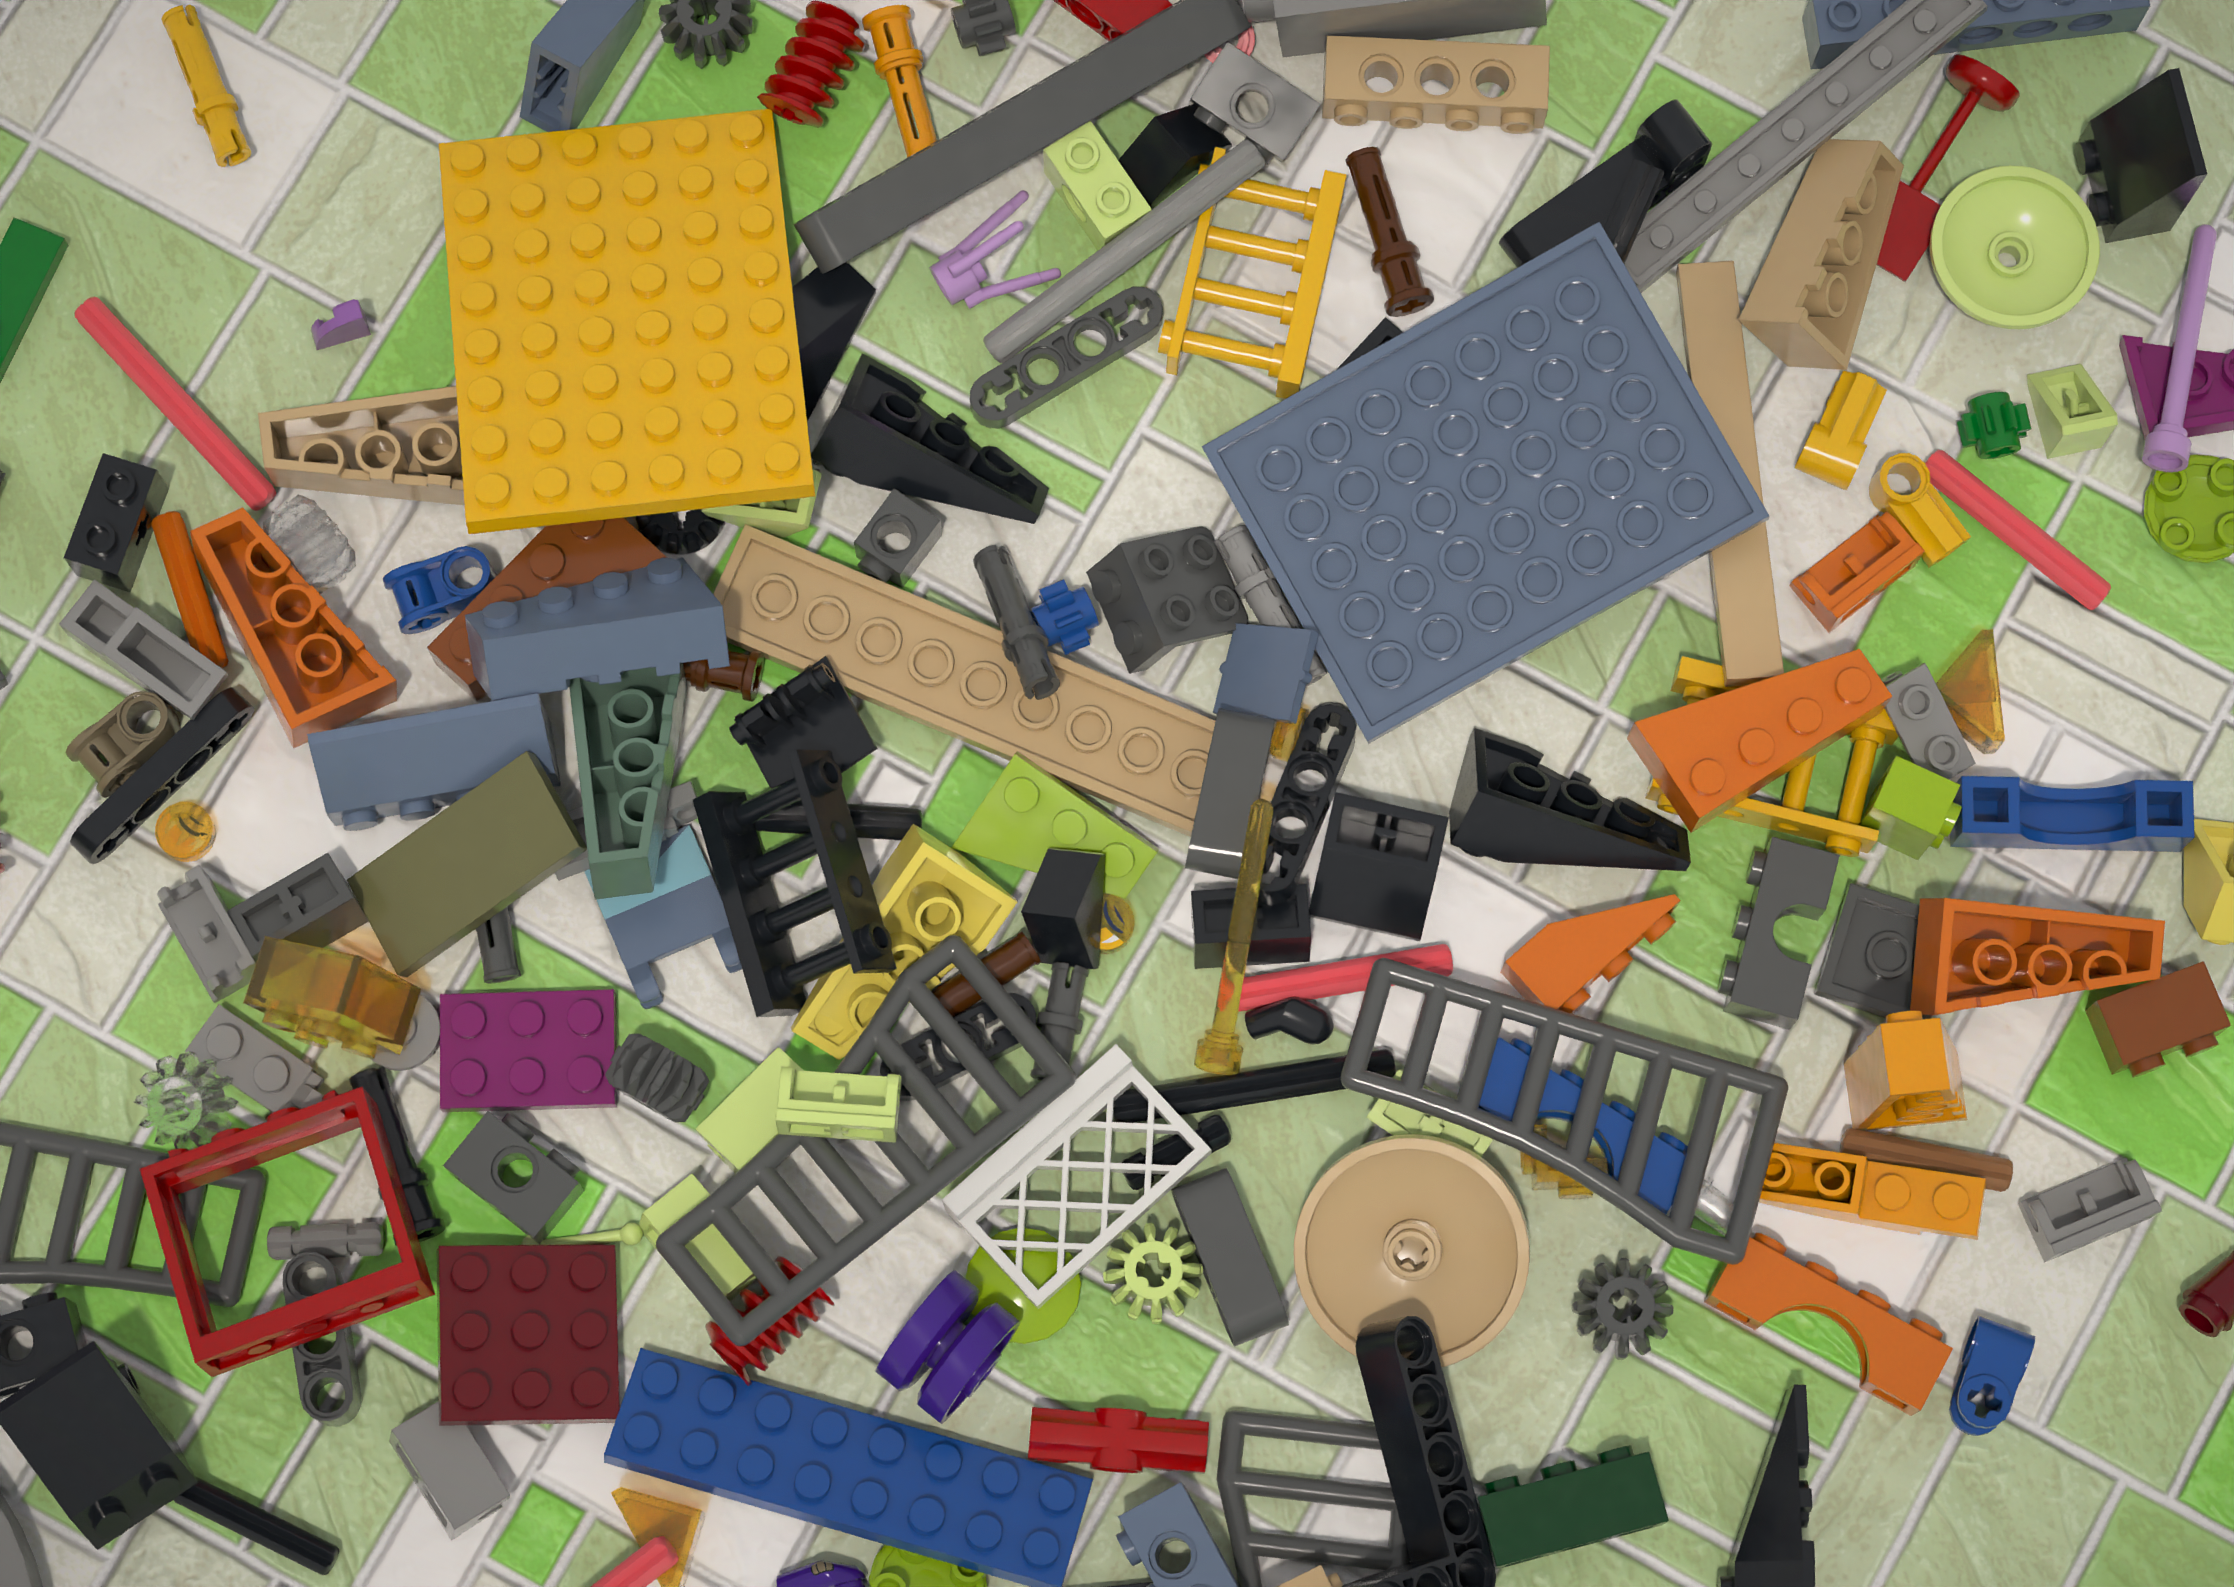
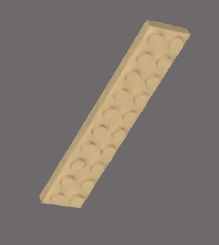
[713,524,1216,837]

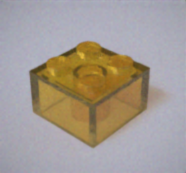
[243,936,421,1059]

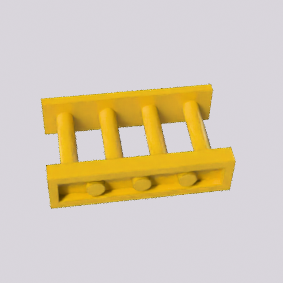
[1158,147,1347,399]
[1645,656,1899,857]

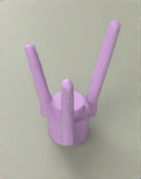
[929,190,1061,309]

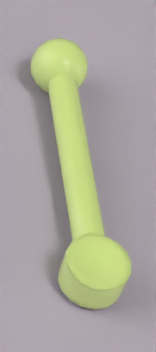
[521,1222,643,1245]

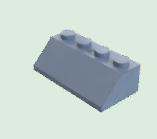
[307,693,561,831]

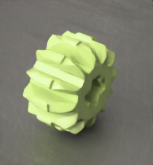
[1103,1223,1203,1324]

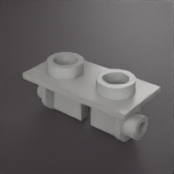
[1881,663,1976,779]

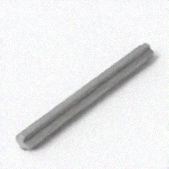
[983,140,1265,363]

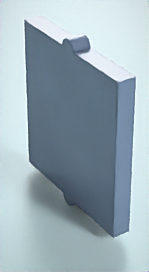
[1213,623,1319,724]

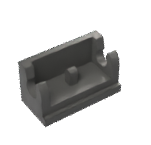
[227,853,369,979]

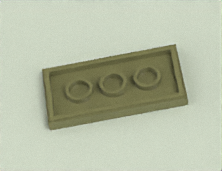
[347,751,587,978]

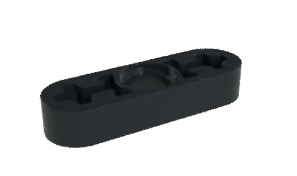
[880,993,1036,1101]

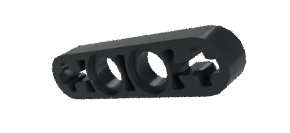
[70,687,254,864]
[1244,704,1356,905]

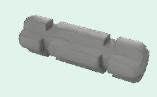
[267,1222,384,1260]

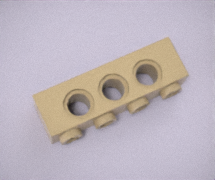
[1322,35,1550,134]

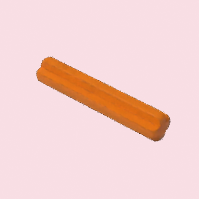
[151,511,229,669]

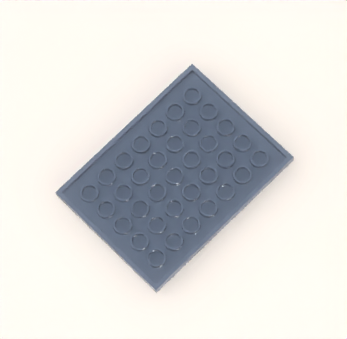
[1202,222,1769,744]

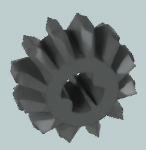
[659,0,754,69]
[605,1034,709,1123]
[1572,1258,1673,1360]

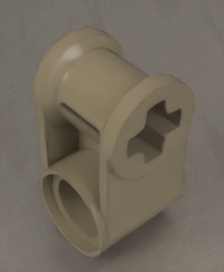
[66,691,180,798]

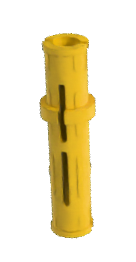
[161,5,251,167]

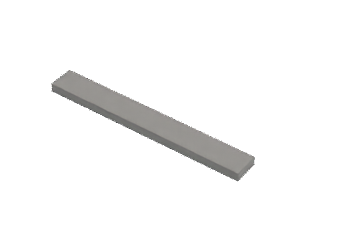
[1624,0,1987,293]

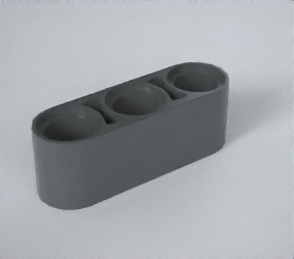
[1185,708,1275,880]
[1171,1168,1289,1347]
[282,1252,362,1427]

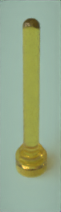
[1194,799,1274,1075]

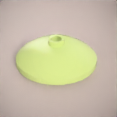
[1930,165,2100,330]

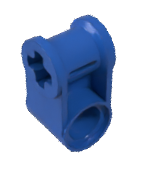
[383,546,497,634]
[1949,1316,2035,1436]

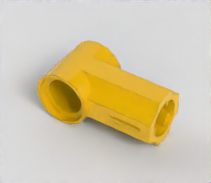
[1794,371,1887,491]
[1869,453,1971,568]

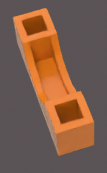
[1704,1233,1953,1416]

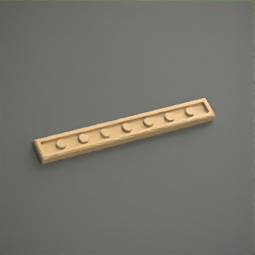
[1676,261,1784,687]

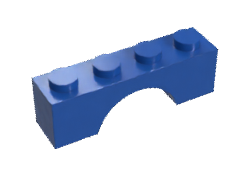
[1950,776,2195,852]
[1479,1037,1688,1214]

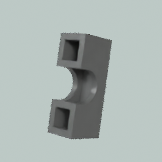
[1718,837,1840,1030]

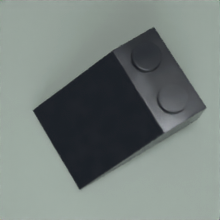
[2075,68,2207,243]
[0,1341,198,1550]

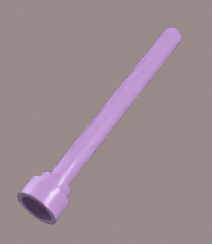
[2142,224,2217,472]

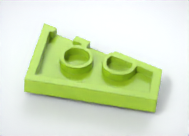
[951,751,1159,899]

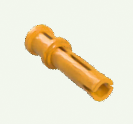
[862,5,937,158]

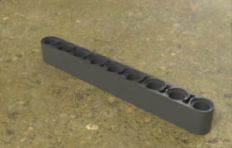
[794,0,1251,274]

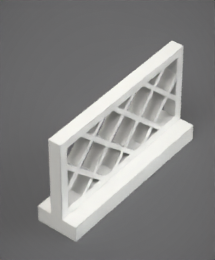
[942,1044,1212,1309]

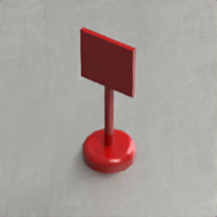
[1876,54,2020,282]

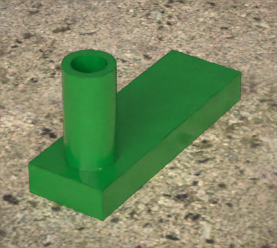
[0,218,69,383]

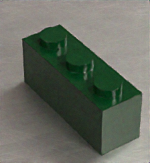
[1476,1445,1669,1570]

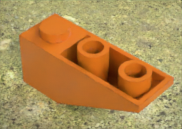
[1500,894,1681,1014]

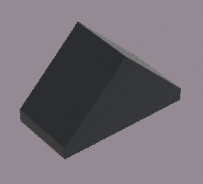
[1118,104,1232,209]
[1021,848,1105,969]

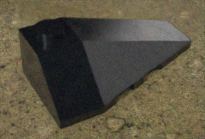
[792,262,876,422]
[811,353,1049,524]
[1449,728,1691,871]
[1717,1384,1815,1587]

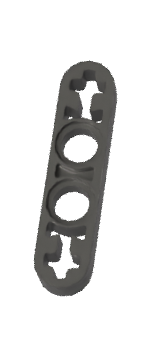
[970,287,1163,429]

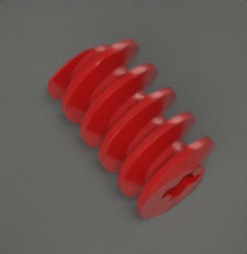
[757,1,865,128]
[705,1256,835,1386]

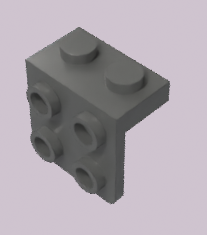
[1086,526,1248,674]

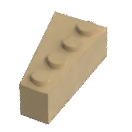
[1739,139,1904,370]
[258,386,465,505]

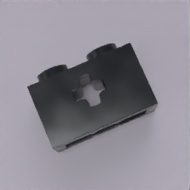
[64,453,169,592]

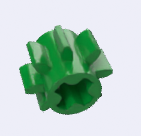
[1957,392,2032,459]

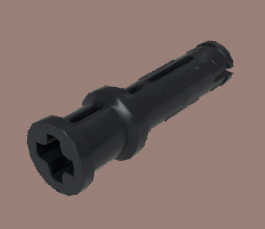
[349,1067,446,1246]

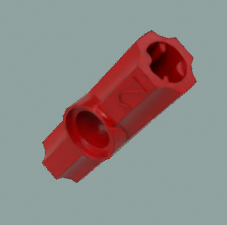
[1028,1407,1209,1474]

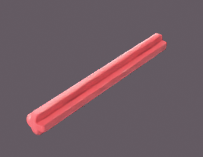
[74,296,276,511]

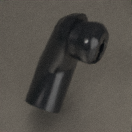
[1245,997,1334,1045]

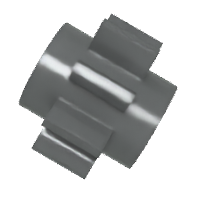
[950,0,1016,56]

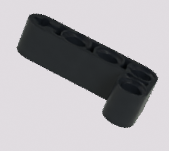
[1499,99,1712,268]

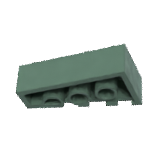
[569,663,687,900]

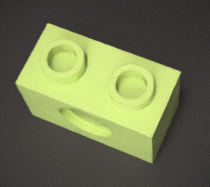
[1043,120,1152,251]

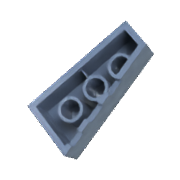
[465,557,730,701]

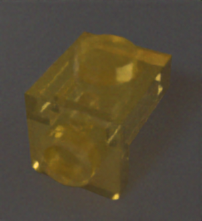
[1520,1124,1607,1200]

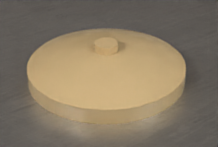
[1293,1134,1530,1367]

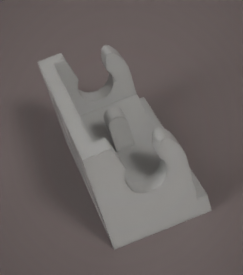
[157,865,265,1003]
[2018,1158,2162,1263]
[389,1401,510,1541]

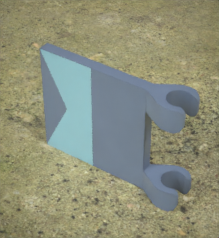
[584,824,742,1009]

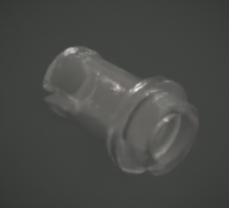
[1694,1176,1734,1237]

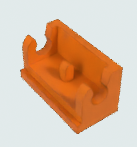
[1789,512,1925,633]

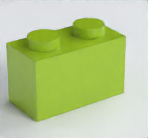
[1860,755,1962,860]

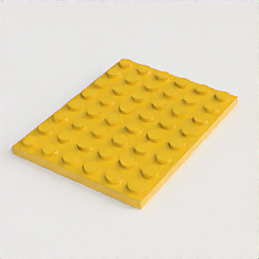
[439,109,815,534]

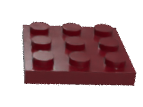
[436,1245,619,1426]

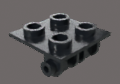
[729,656,878,812]

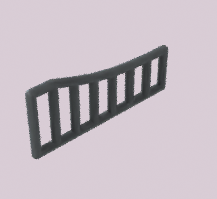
[656,935,1076,1346]
[1340,958,1788,1265]
[0,1122,266,1307]
[1216,1410,1410,1587]

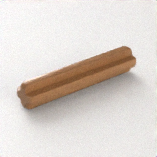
[1839,1128,2013,1192]

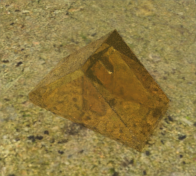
[1936,629,2005,754]
[611,1487,706,1587]

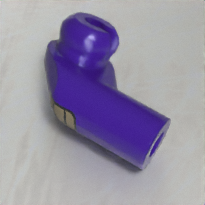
[776,1560,866,1587]

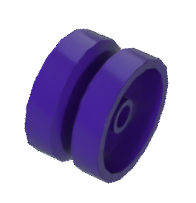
[875,1270,1020,1424]

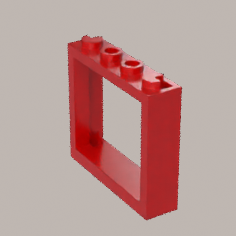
[140,1087,435,1377]

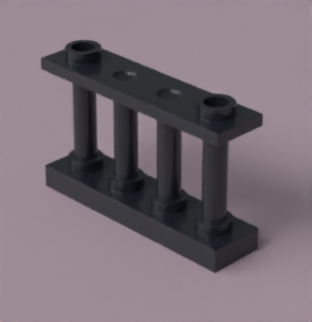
[693,749,897,1017]

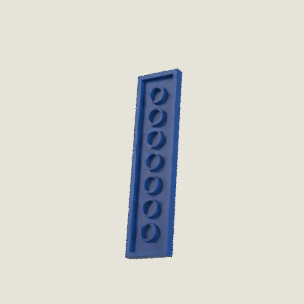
[604,1348,1093,1587]

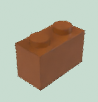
[2085,961,2231,1078]

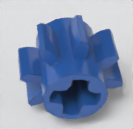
[1030,579,1099,655]

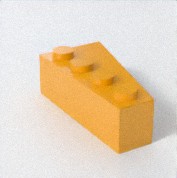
[1844,1011,1968,1131]

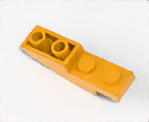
[1750,1139,1987,1240]

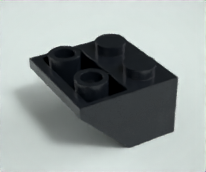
[1309,792,1449,942]

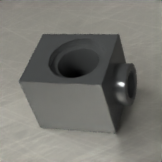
[854,489,942,588]

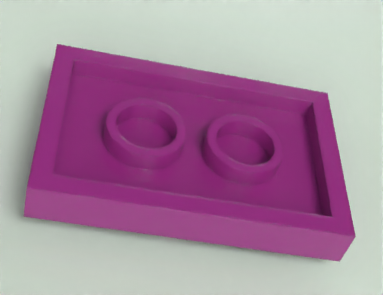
[440,989,617,1112]

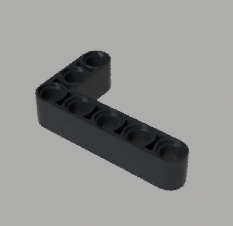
[1342,1316,1496,1587]

